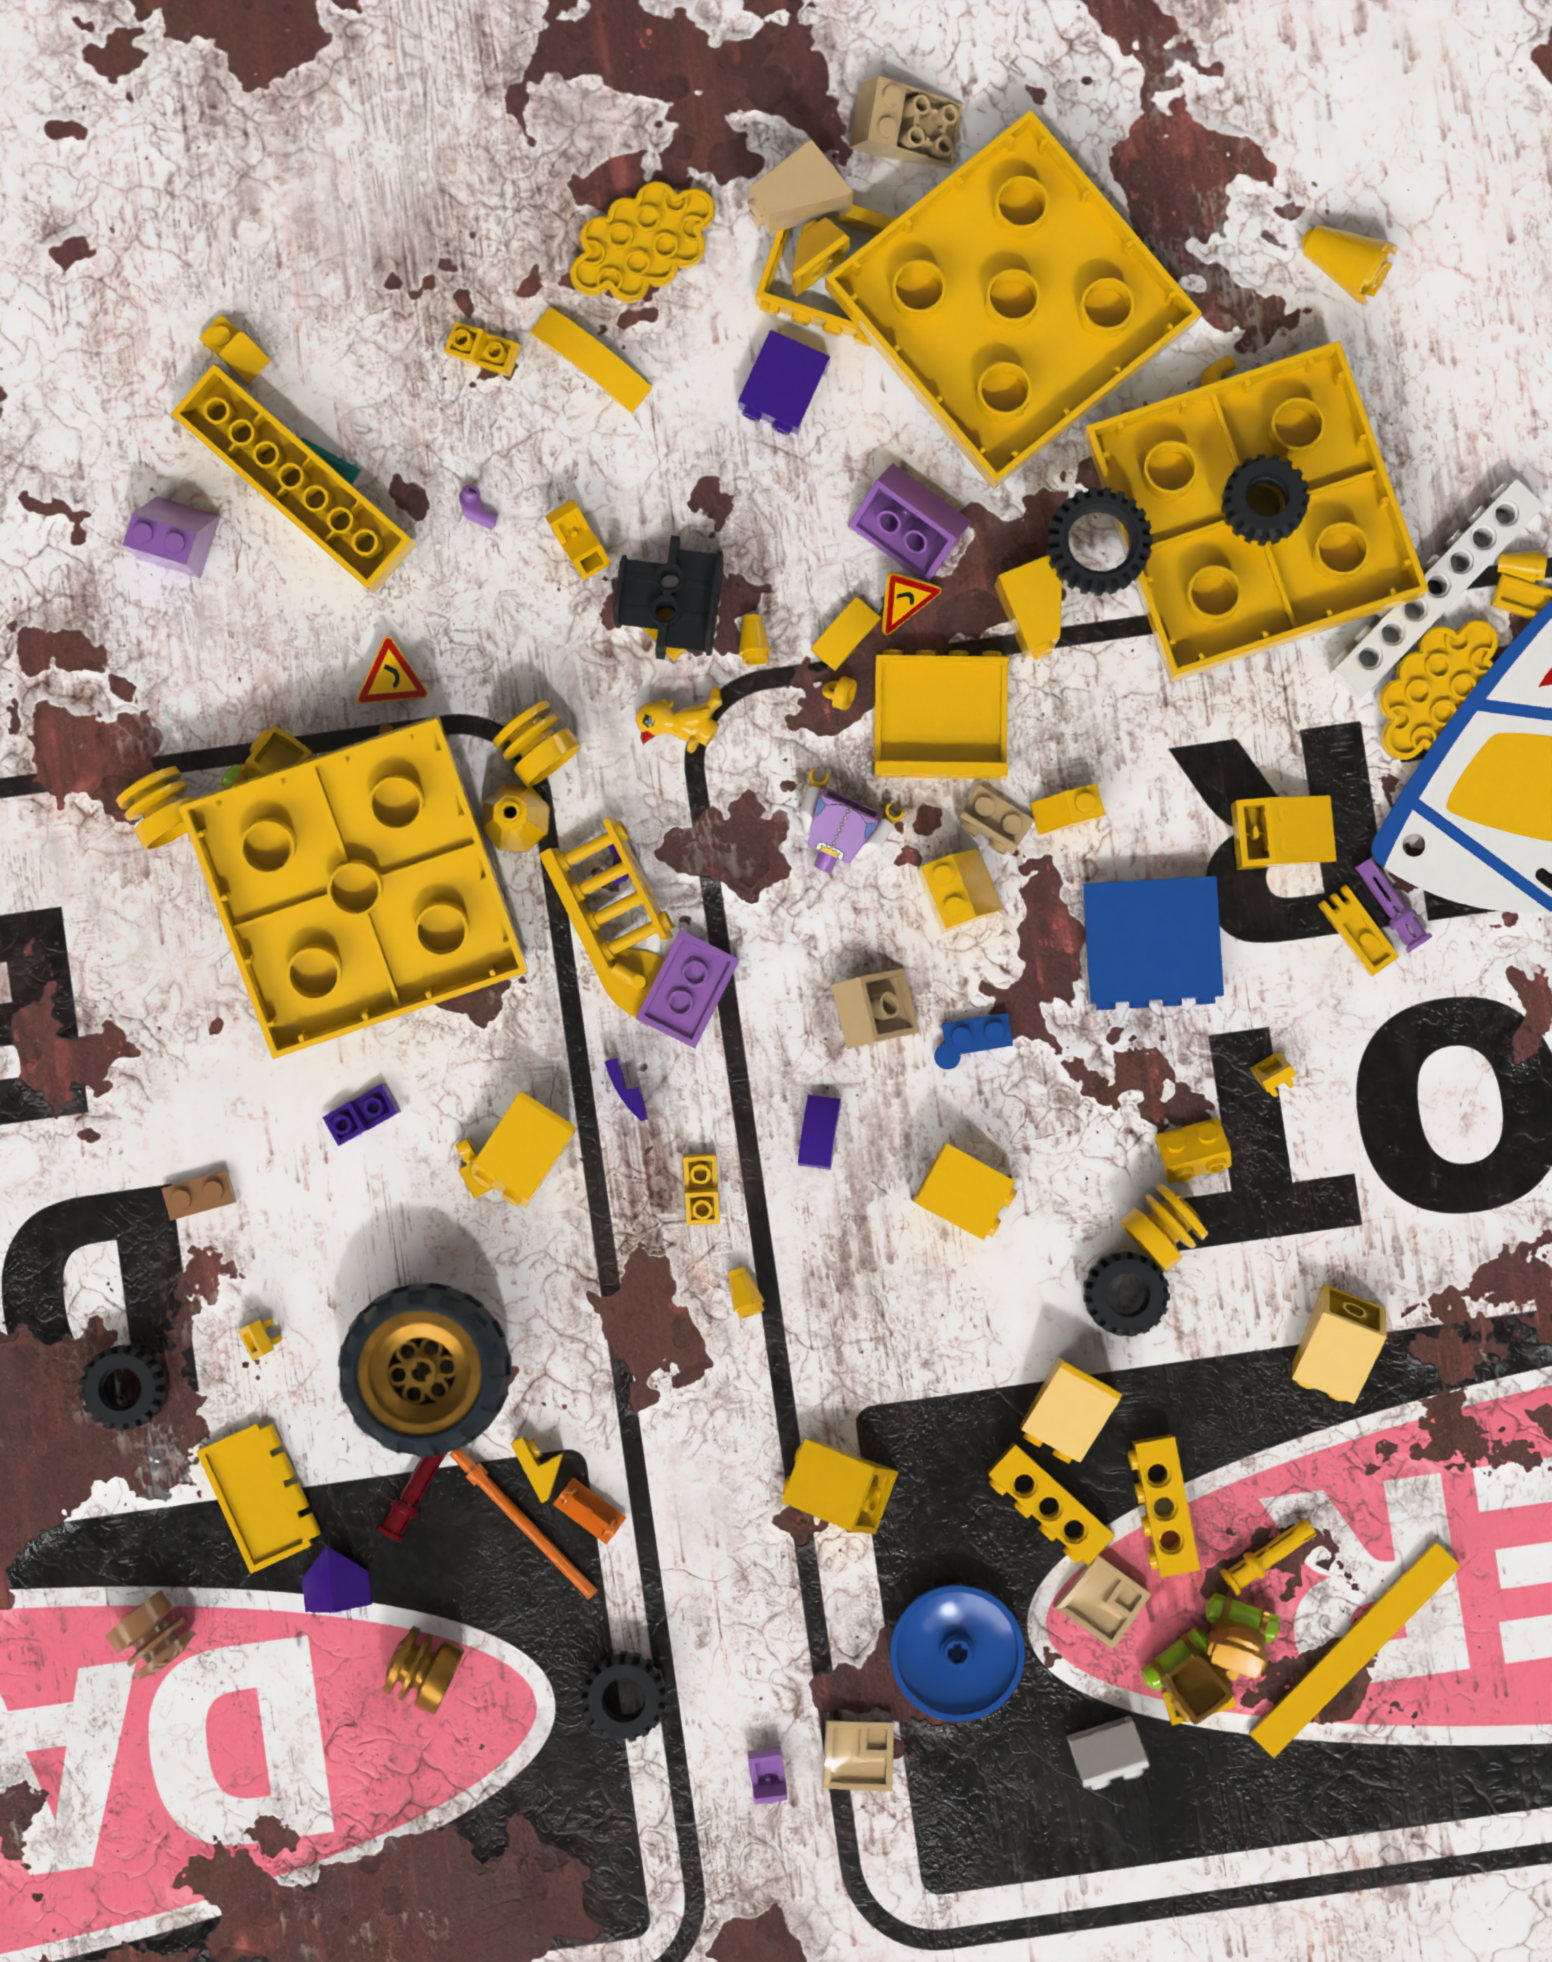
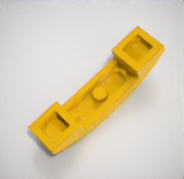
[530,307,652,414]

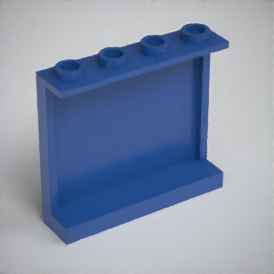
[1080,876,1224,1010]

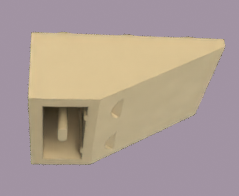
[849,75,963,169]

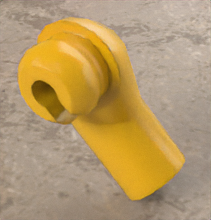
[1199,354,1236,388]

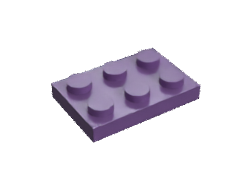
[635,930,740,1048]

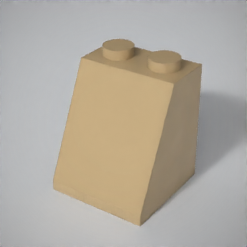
[747,139,853,233]

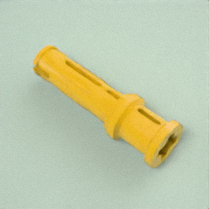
[1219,1518,1317,1596]

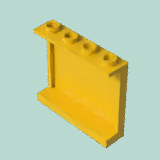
[874,649,1009,780]

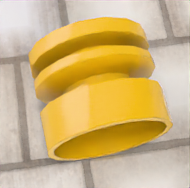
[492,700,581,788]
[116,766,195,851]
[1118,1183,1208,1273]

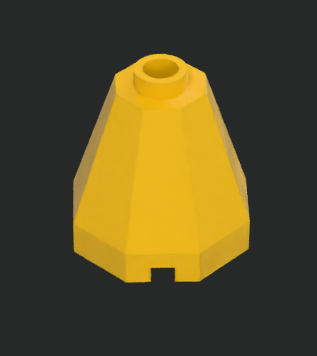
[481,784,550,853]

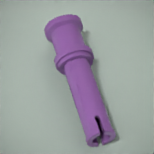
[1355,857,1433,953]

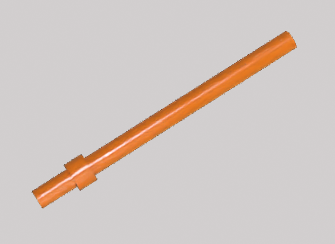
[449,1448,598,1600]

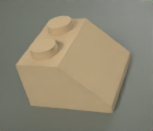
[831,968,919,1049]

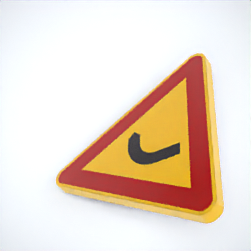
[882,571,941,635]
[356,636,428,704]

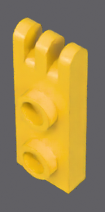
[1318,885,1400,977]

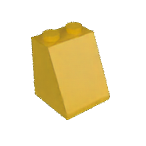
[994,555,1062,661]
[918,848,1004,934]
[470,1090,577,1208]
[912,1143,1017,1240]
[1292,1283,1387,1404]
[1019,1357,1122,1464]
[781,1439,899,1534]

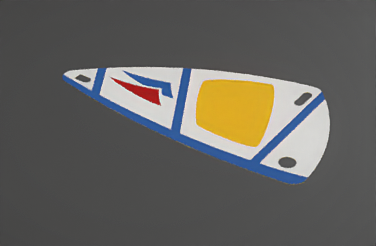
[1371,599,1552,913]

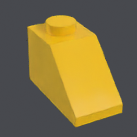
[1030,783,1105,836]

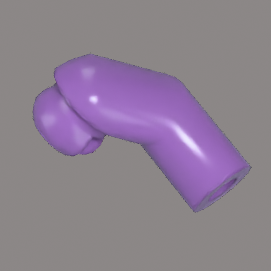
[459,484,499,530]

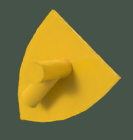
[597,949,665,1018]

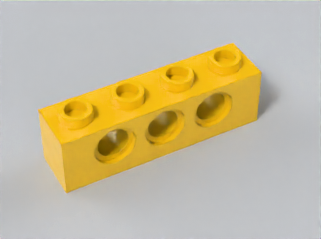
[1128,1434,1200,1578]
[987,1442,1115,1566]

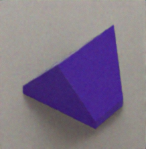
[302,1546,372,1613]

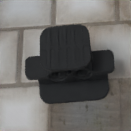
[613,535,724,660]

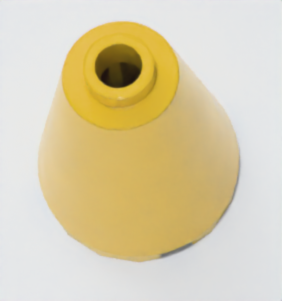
[1301,225,1397,305]

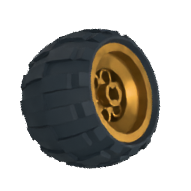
[337,1282,512,1457]

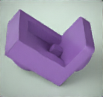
[747,1746,787,1804]

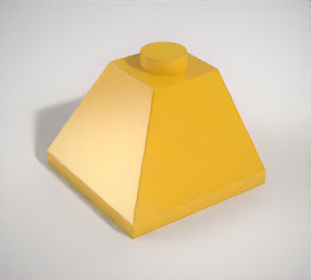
[792,217,850,297]

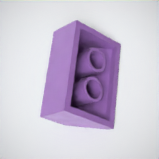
[848,463,972,583]

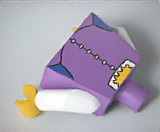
[800,769,905,873]

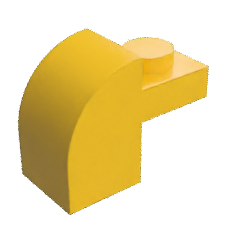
[544,499,611,581]

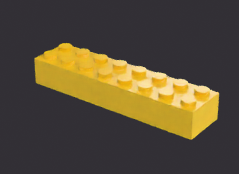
[171,364,418,593]

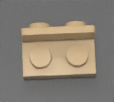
[957,785,1035,855]

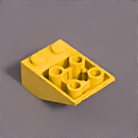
[1231,795,1337,870]

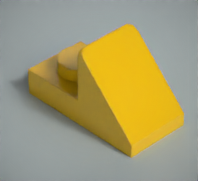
[199,314,271,384]
[510,1434,564,1503]

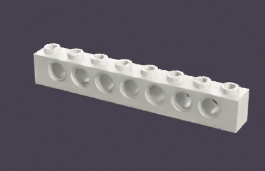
[1330,478,1546,701]

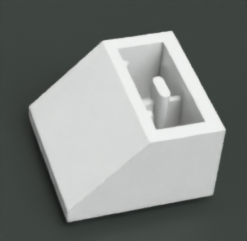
[1066,1715,1150,1789]

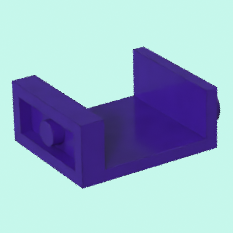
[738,330,831,435]

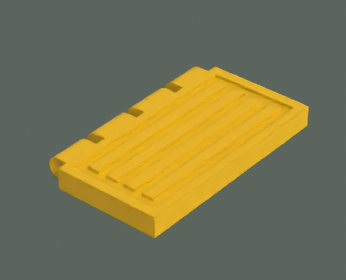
[196,1423,322,1574]

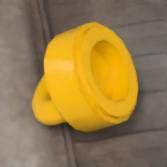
[822,676,857,711]

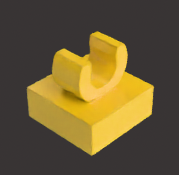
[1250,1051,1296,1097]
[237,1319,283,1361]

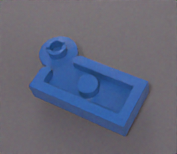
[934,1013,1013,1070]

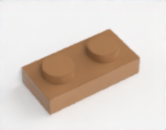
[161,1170,236,1221]

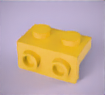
[1155,1117,1232,1184]

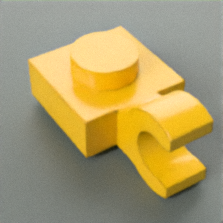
[455,1138,495,1199]

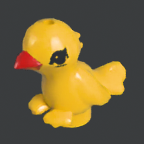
[635,686,722,753]

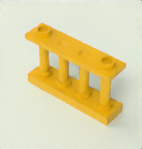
[539,818,674,973]

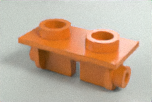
[553,1477,627,1544]

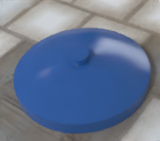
[890,1584,1025,1722]

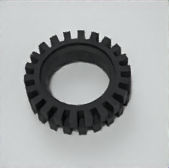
[1045,487,1153,596]

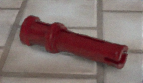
[375,1452,448,1543]

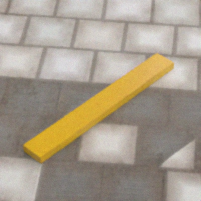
[1248,1541,1461,1758]

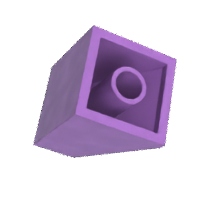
[122,496,221,579]

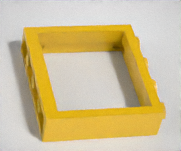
[755,204,896,347]

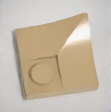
[1054,1555,1151,1649]
[822,1720,894,1791]

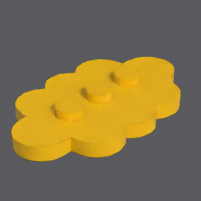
[570,181,715,303]
[1377,620,1498,760]

